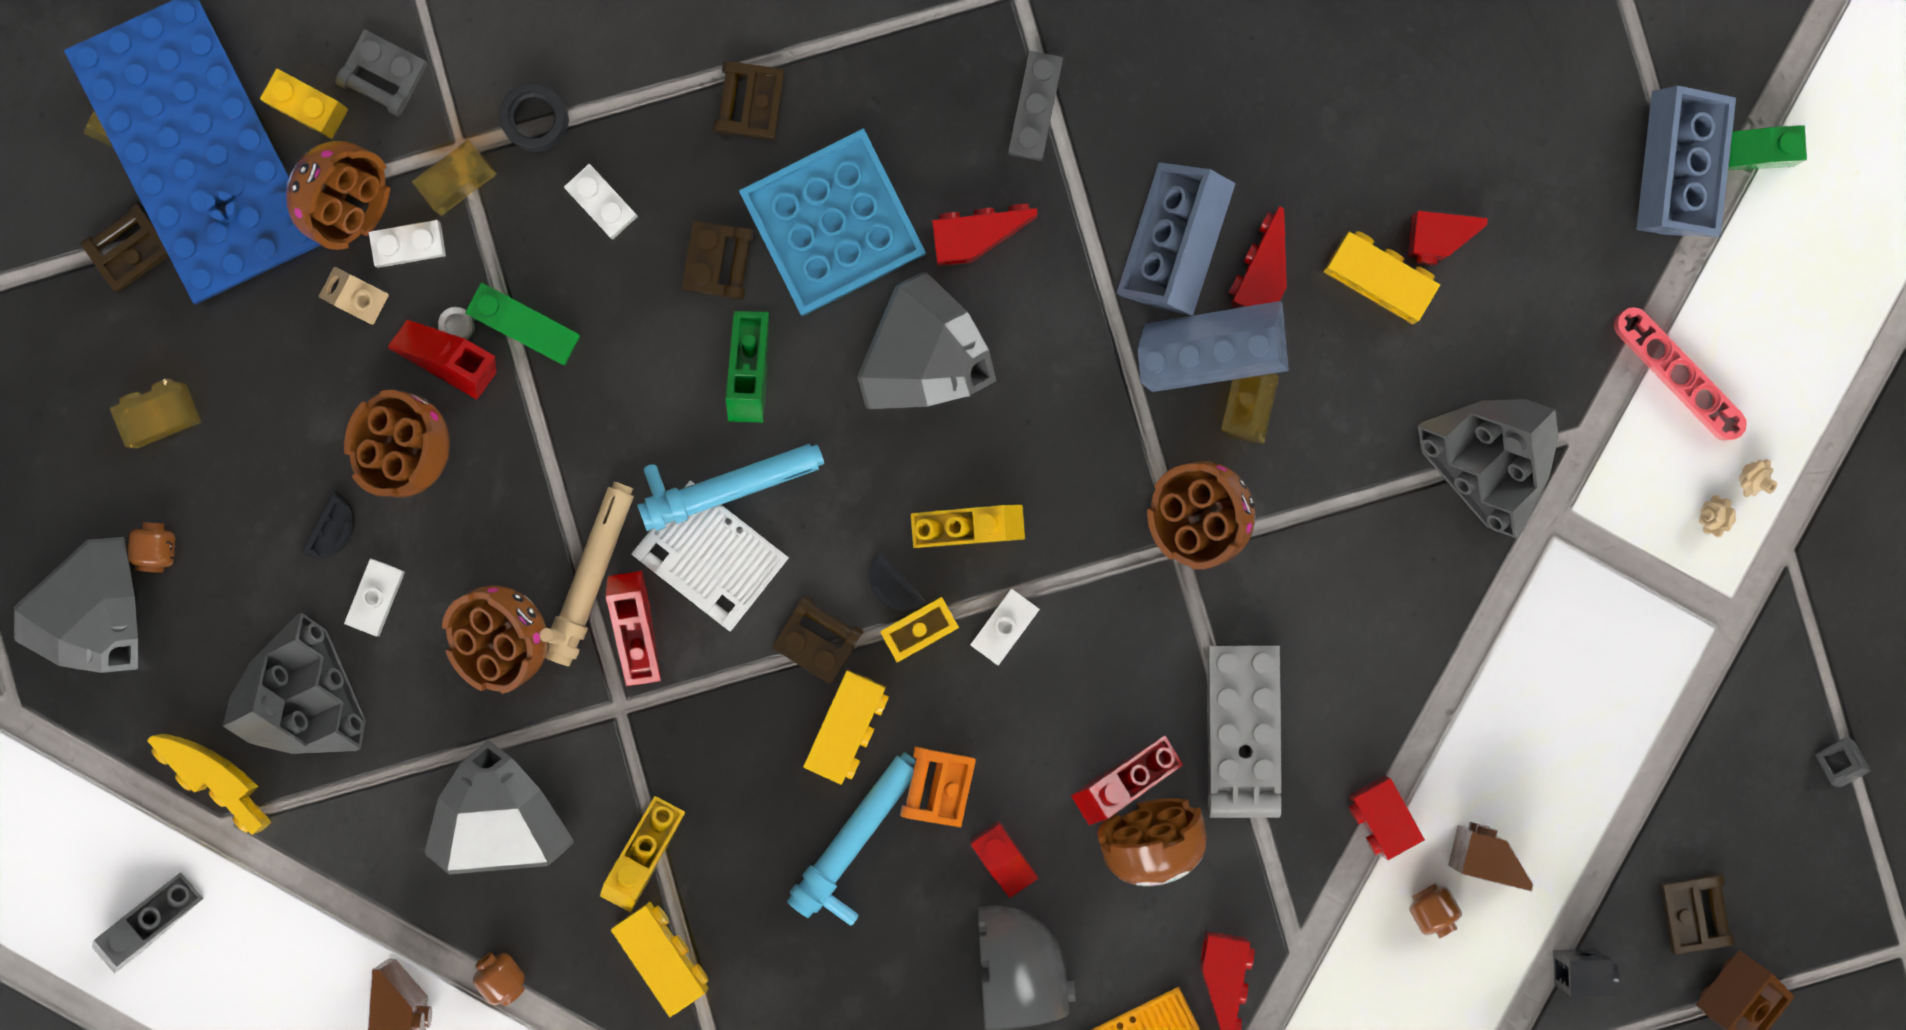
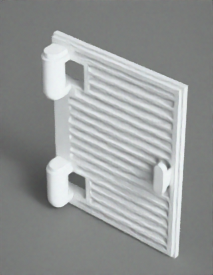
[632,481,789,632]

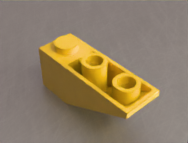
[911,505,1025,548]
[600,796,685,913]

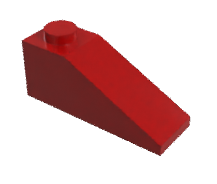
[605,571,661,686]

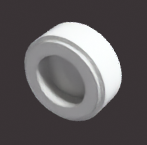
[438,307,475,340]

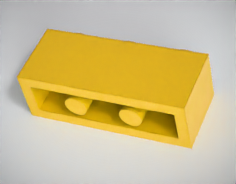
[1323,231,1440,324]
[803,670,889,785]
[611,902,709,1017]

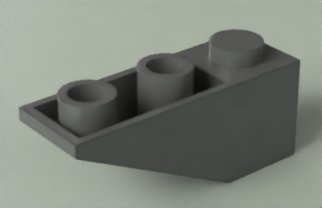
[92,872,203,974]

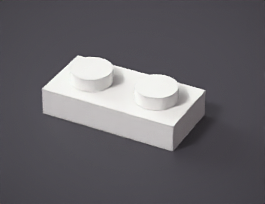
[564,164,638,240]
[369,220,446,268]

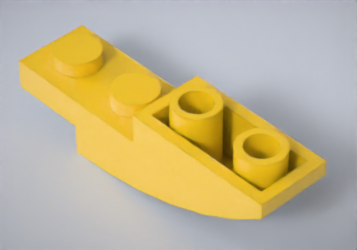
[147,734,272,835]

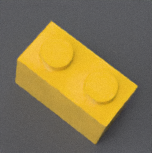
[260,68,348,139]
[880,597,959,662]

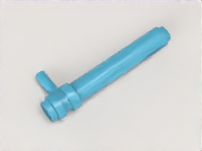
[637,444,824,532]
[787,752,916,926]

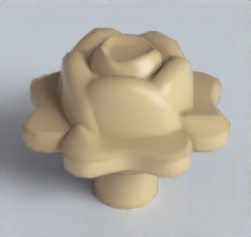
[1739,459,1777,497]
[1699,495,1736,537]

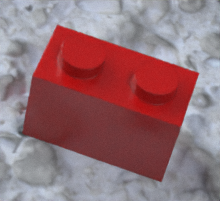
[1348,775,1425,860]

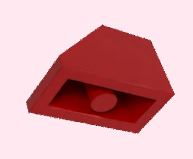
[1407,211,1488,265]
[970,820,1039,898]

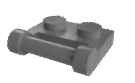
[335,29,428,117]

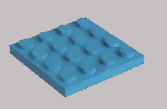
[739,128,926,316]

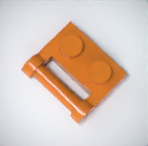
[900,746,976,827]

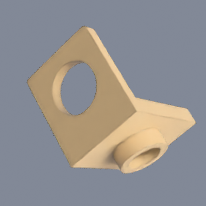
[319,267,389,325]

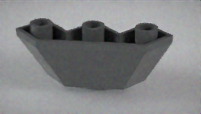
[857,272,996,409]
[1418,399,1558,538]
[14,537,138,673]
[223,613,366,754]
[425,740,574,874]

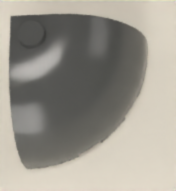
[978,905,1075,1030]

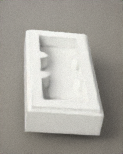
[344,559,405,636]
[970,589,1040,665]

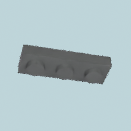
[1008,50,1063,161]

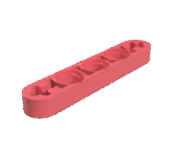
[1614,307,1747,441]

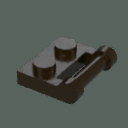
[713,61,785,140]
[80,201,169,293]
[682,220,755,300]
[772,595,864,685]
[1660,873,1735,955]

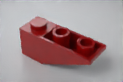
[932,204,1038,266]
[1228,206,1287,308]
[388,320,496,400]
[1070,736,1183,825]
[1199,931,1255,1030]

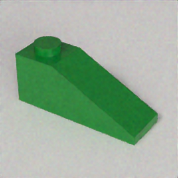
[1728,125,1807,171]
[465,282,581,366]
[726,311,769,423]

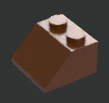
[1448,821,1533,891]
[1696,950,1795,1030]
[368,958,432,1030]

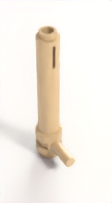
[540,481,634,667]

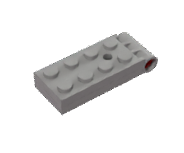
[1207,646,1282,818]

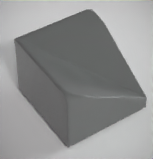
[1815,737,1871,788]

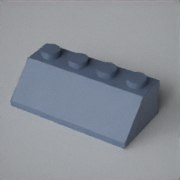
[1636,86,1736,237]
[1116,162,1236,316]
[1138,301,1289,392]

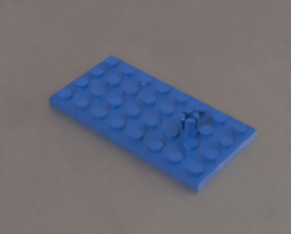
[64,0,320,305]

